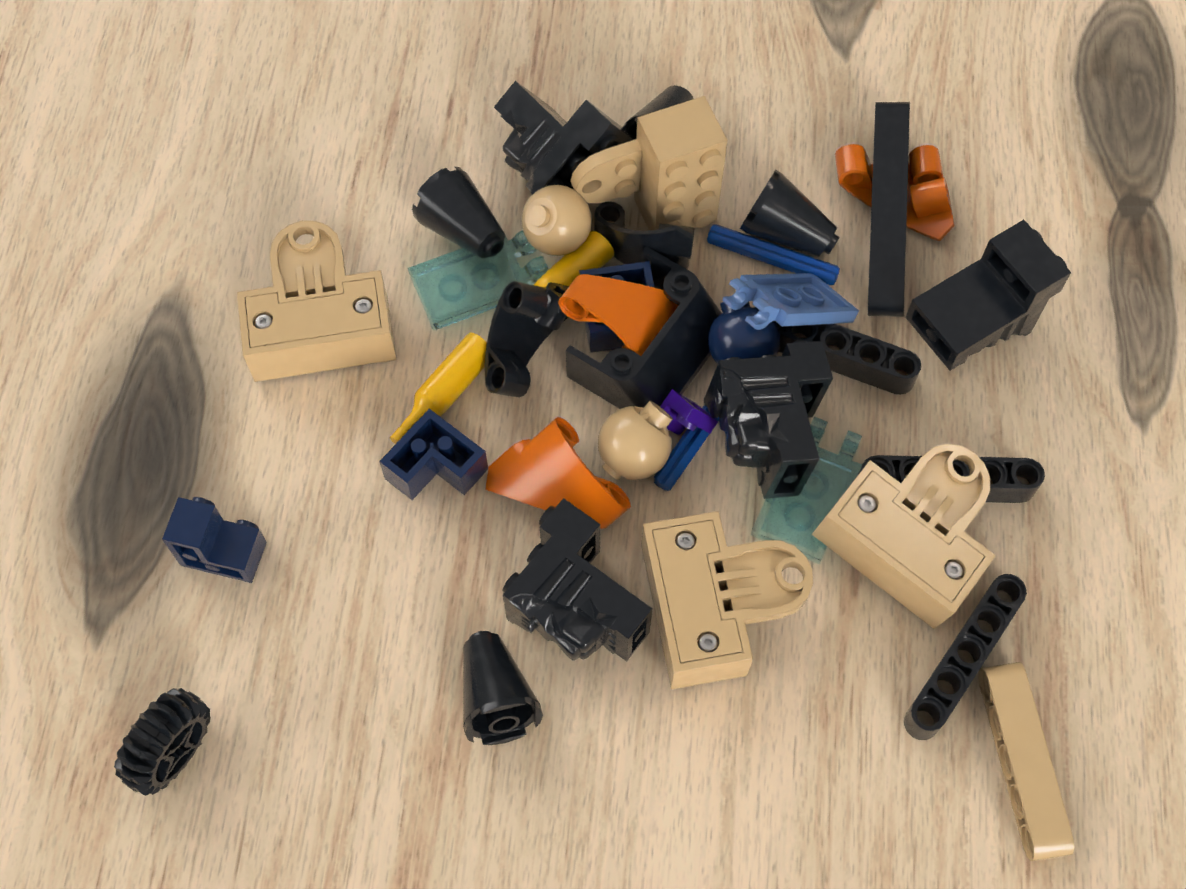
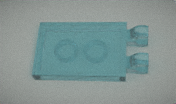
[408,230,548,331]
[751,416,862,565]

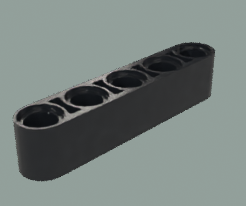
[775,321,921,395]
[859,455,1045,503]
[904,574,1027,740]

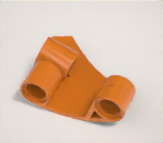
[835,144,955,242]
[558,274,679,356]
[485,417,631,529]

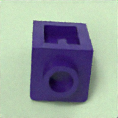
[660,389,718,435]

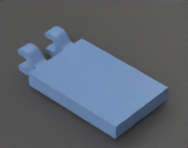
[722,273,859,330]

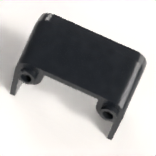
[566,246,722,409]

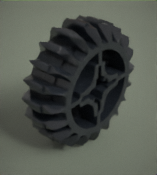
[114,688,211,796]

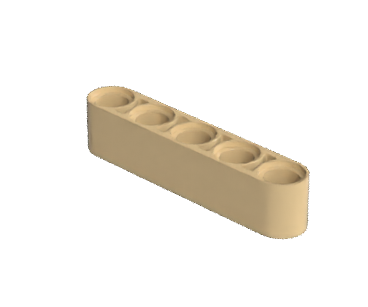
[978,662,1074,861]

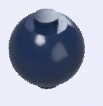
[708,302,780,365]

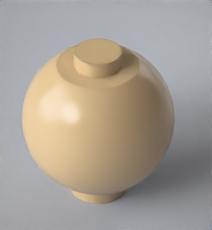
[522,185,592,256]
[598,401,673,480]

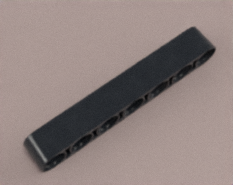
[868,102,910,317]

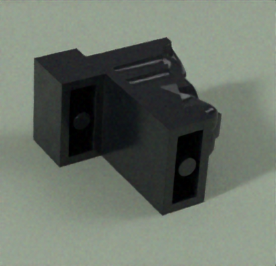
[494,81,635,195]
[905,219,1071,371]
[704,340,833,499]
[502,498,652,662]

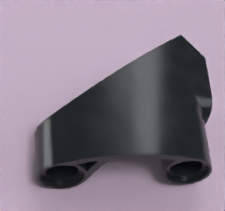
[594,201,695,270]
[485,281,569,398]

